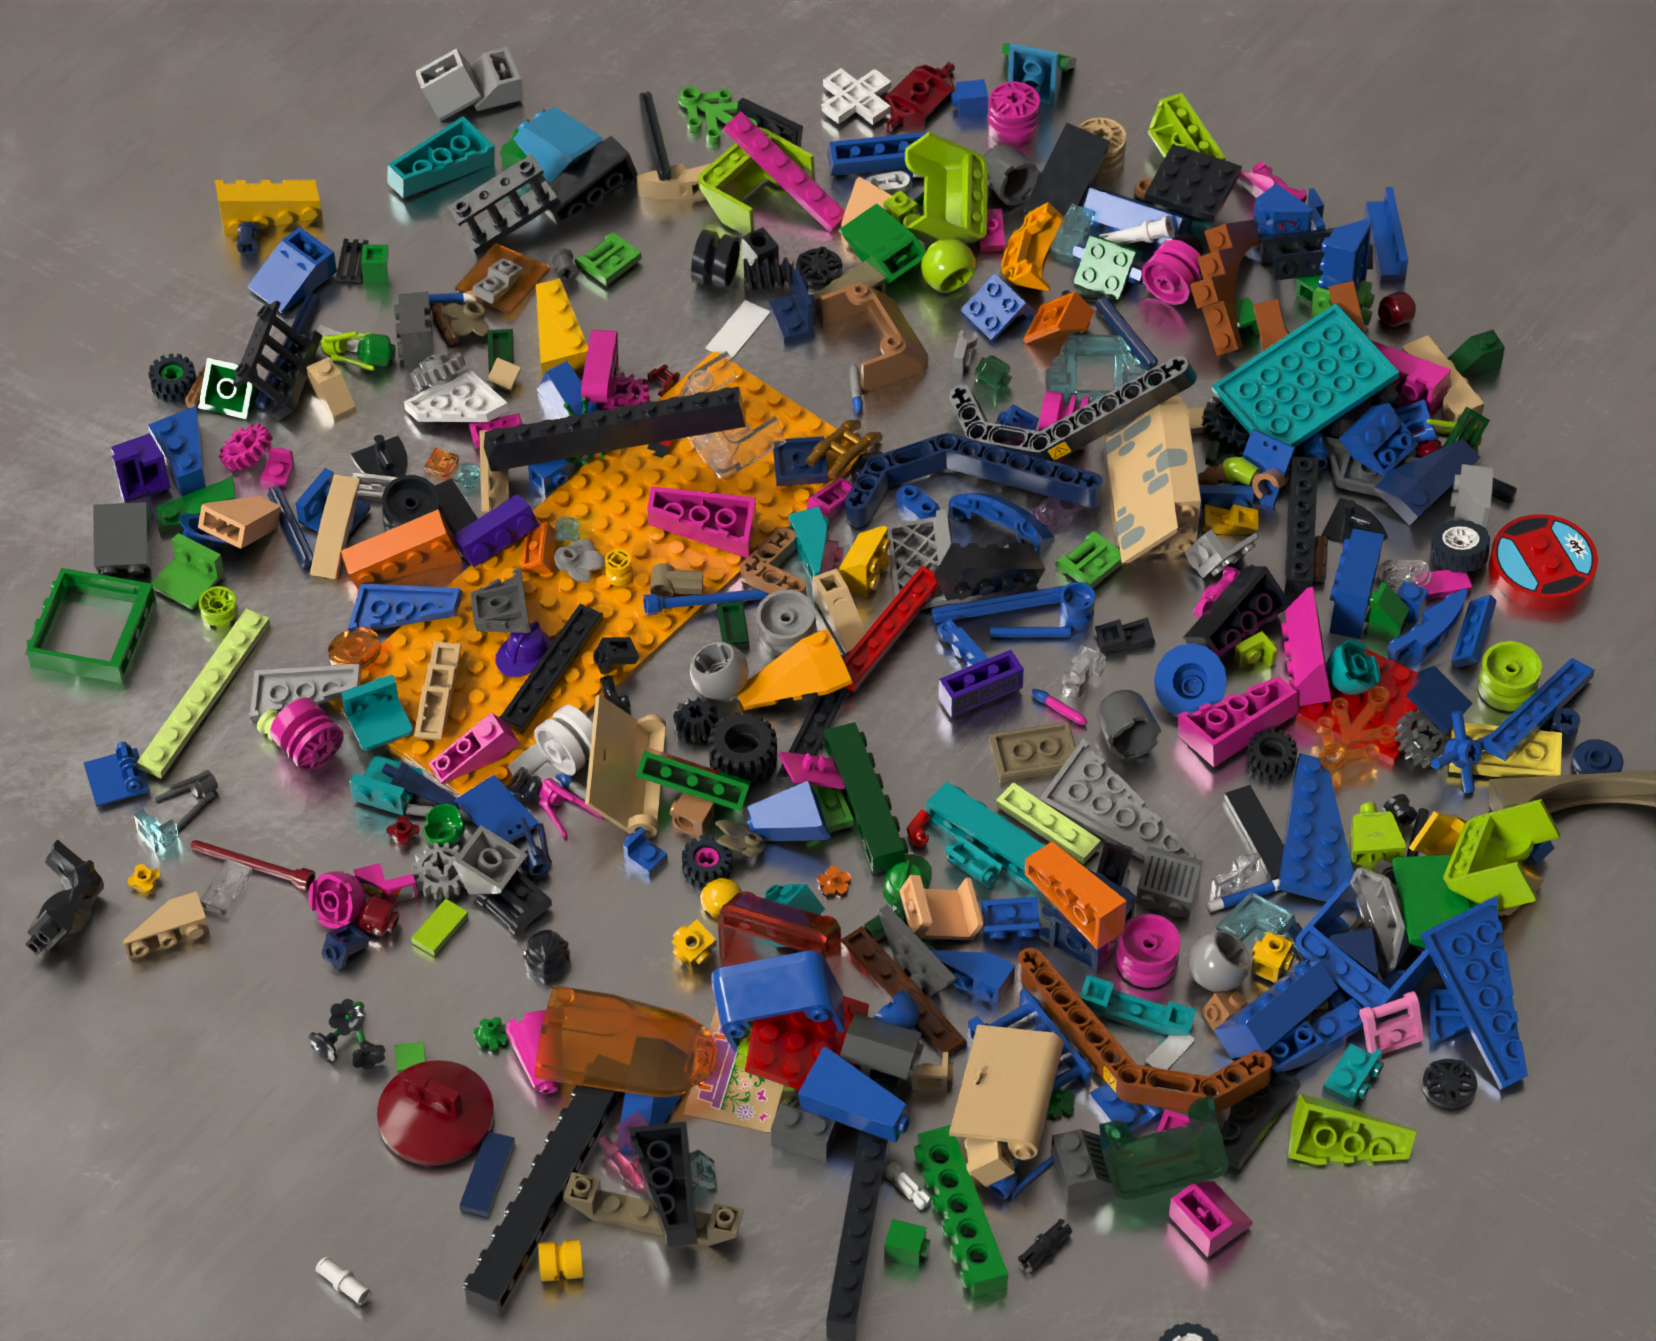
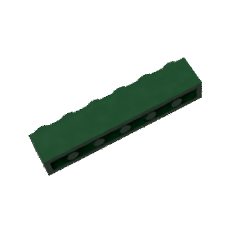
[824,722,908,874]

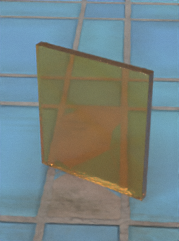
[455,243,550,315]

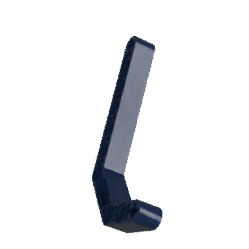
[845,433,1104,527]

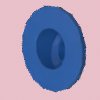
[1154,643,1227,717]

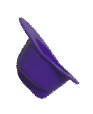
[495,621,551,677]

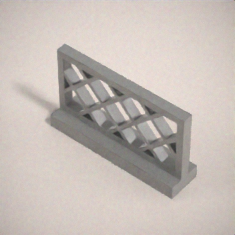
[886,509,961,609]

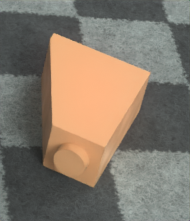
[842,177,892,244]
[198,496,281,549]

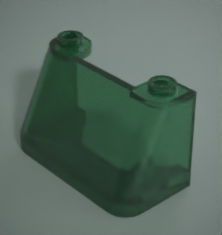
[1099,1095,1229,1200]

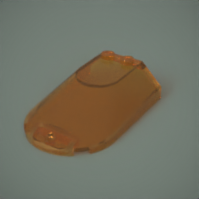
[535,985,717,1097]

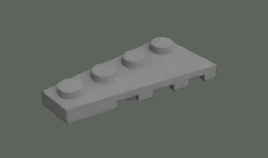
[249,664,362,722]

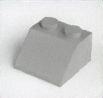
[1450,464,1494,529]

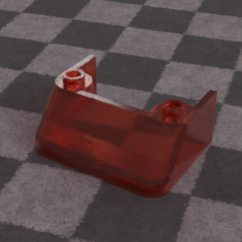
[718,891,841,973]

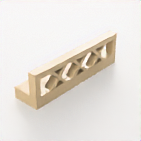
[480,430,510,516]

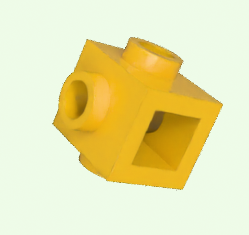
[672,919,717,967]
[1251,932,1295,983]

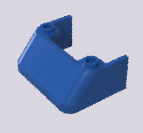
[1296,880,1436,1008]
[712,951,845,1052]

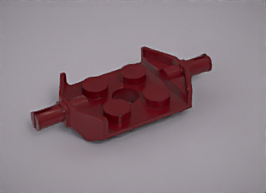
[884,62,955,132]

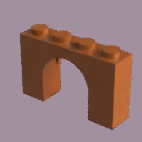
[1253,281,1367,351]

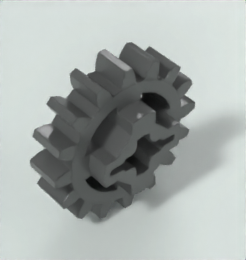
[1394,709,1450,768]

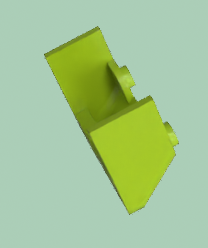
[698,127,816,235]
[1443,799,1561,912]

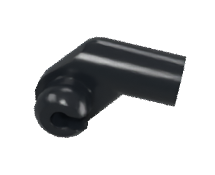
[850,451,883,479]

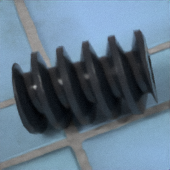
[743,257,794,290]

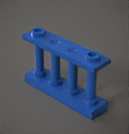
[968,988,1093,1092]

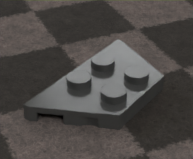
[1325,437,1418,497]
[470,568,531,633]
[878,905,956,996]

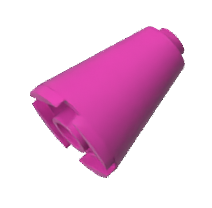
[505,1010,562,1094]

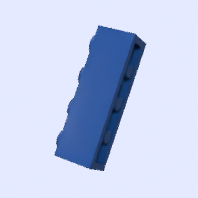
[827,132,927,176]

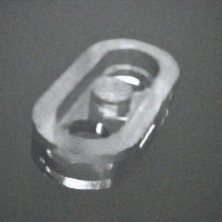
[1377,560,1431,588]

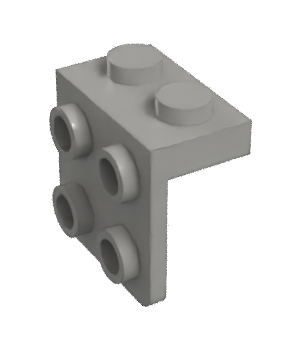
[1184,529,1260,578]

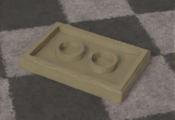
[989,721,1076,783]

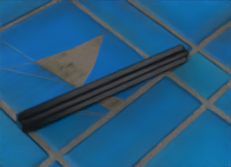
[639,91,672,181]

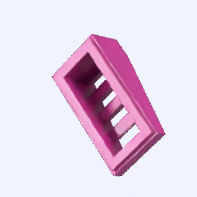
[806,477,853,522]

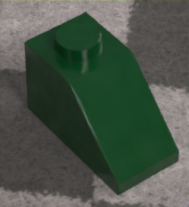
[1447,330,1505,378]

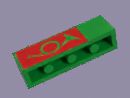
[635,747,751,811]

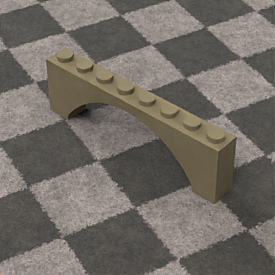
[1489,770,1656,814]

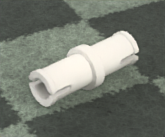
[316,1256,372,1305]

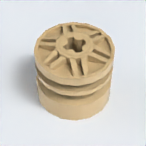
[1078,118,1126,184]

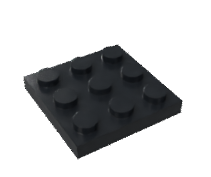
[1144,144,1242,223]

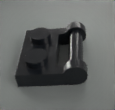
[477,870,552,936]

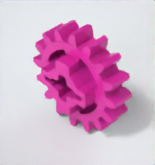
[595,372,650,411]
[218,423,273,472]

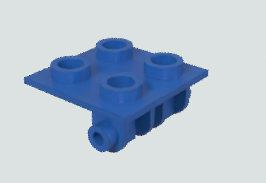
[83,742,150,807]

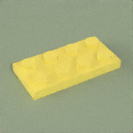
[1449,723,1562,778]

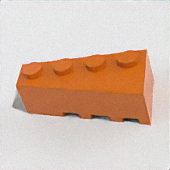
[341,510,463,589]
[1025,841,1127,950]

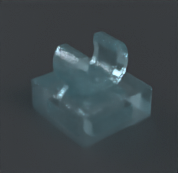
[690,1149,717,1190]

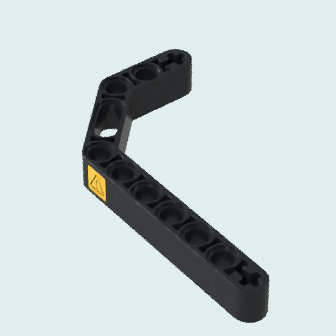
[948,355,1197,462]

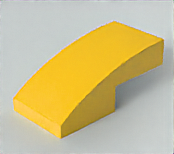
[1201,504,1258,535]

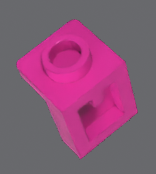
[260,447,295,490]

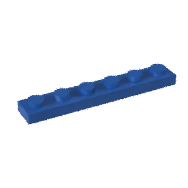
[1482,658,1595,761]

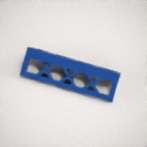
[1365,187,1408,282]

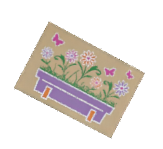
[683,1006,784,1133]

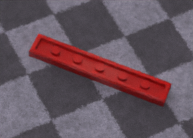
[843,565,940,692]

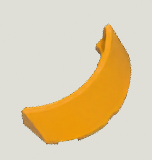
[1001,202,1067,291]

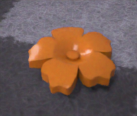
[817,866,851,896]

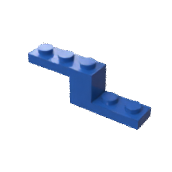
[1197,485,1254,534]

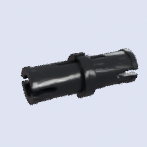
[1018,1219,1072,1271]

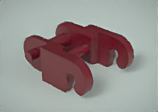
[643,364,680,397]

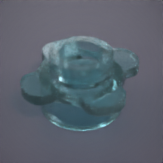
[452,462,481,489]
[554,516,581,542]

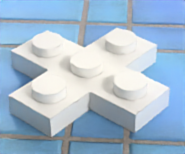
[822,68,891,125]

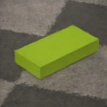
[411,899,469,956]

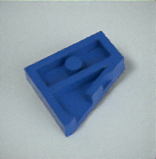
[1428,989,1468,1045]

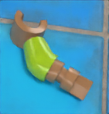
[1198,457,1286,499]

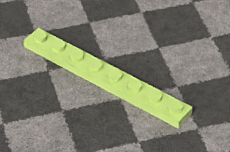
[137,609,270,779]

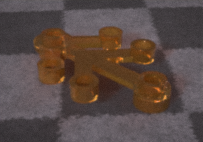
[1317,686,1395,771]

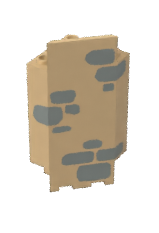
[1104,396,1201,563]

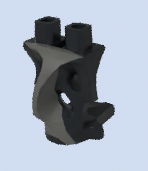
[25,839,104,955]

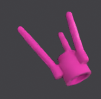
[537,778,603,838]

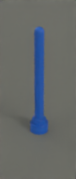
[643,589,769,616]

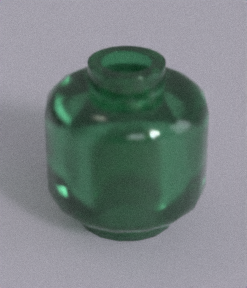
[973,355,1012,393]

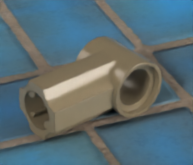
[650,563,703,598]

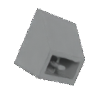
[471,47,523,111]
[415,48,483,121]

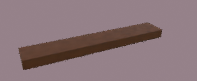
[840,926,967,1059]

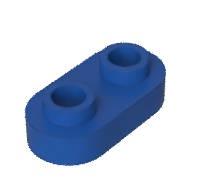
[896,485,940,521]

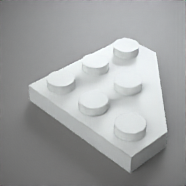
[404,368,510,422]

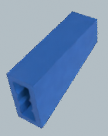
[798,1047,910,1143]

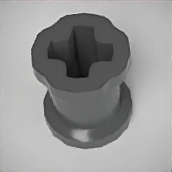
[551,248,579,282]

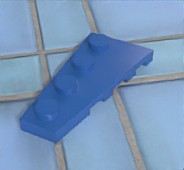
[348,584,463,634]

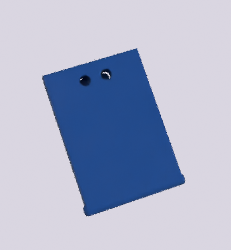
[1232,429,1296,509]
[454,775,539,844]

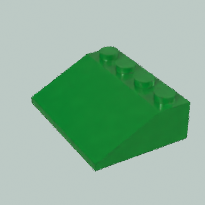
[1392,855,1479,948]

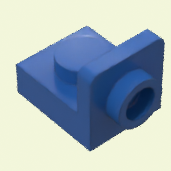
[996,404,1039,431]
[623,827,668,877]

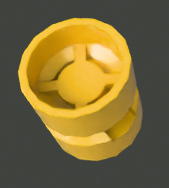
[538,1239,583,1282]

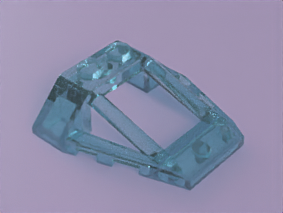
[1045,334,1147,407]

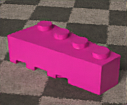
[647,486,756,558]
[1178,677,1297,767]

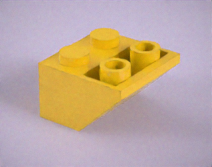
[838,526,891,598]

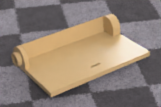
[585,695,666,839]
[949,1025,1064,1160]

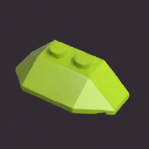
[1148,93,1226,161]

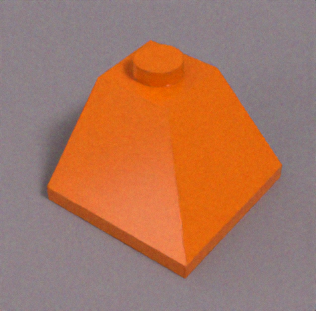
[1023,291,1095,343]

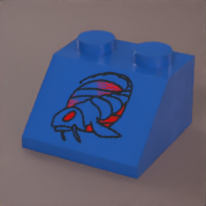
[1253,183,1313,238]

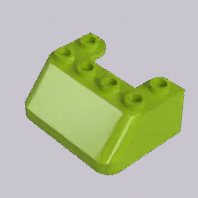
[903,132,988,245]

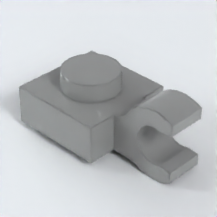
[953,330,978,375]

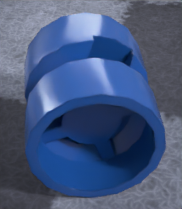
[1059,582,1095,632]

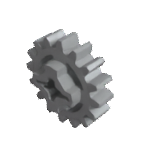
[410,351,466,387]
[411,843,465,900]

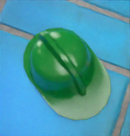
[883,854,932,907]

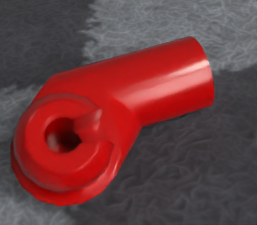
[906,810,931,847]

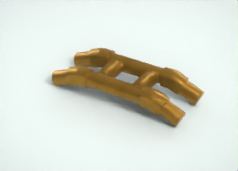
[805,420,883,479]

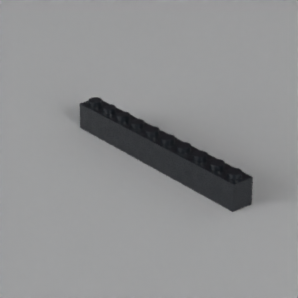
[483,387,746,472]
[463,1053,630,1316]
[826,1069,901,1341]

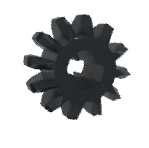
[673,696,719,743]

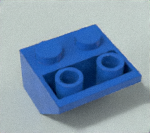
[1339,403,1418,476]

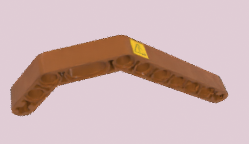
[1018,948,1272,1115]

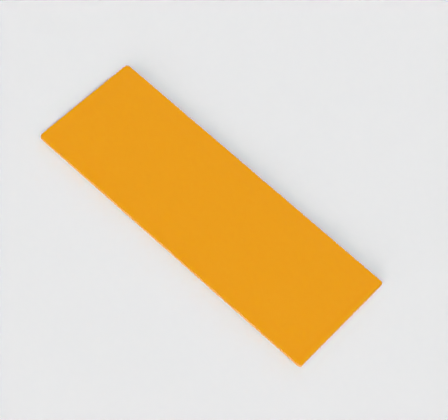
[329,352,868,796]

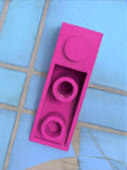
[429,712,519,784]

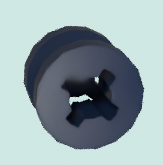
[1550,708,1580,743]

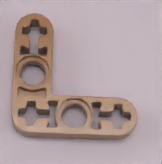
[740,528,807,596]

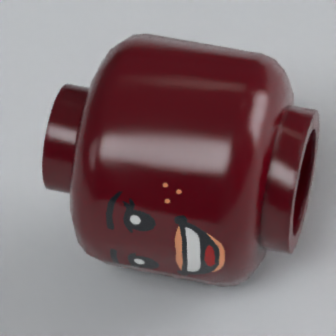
[358,896,400,937]

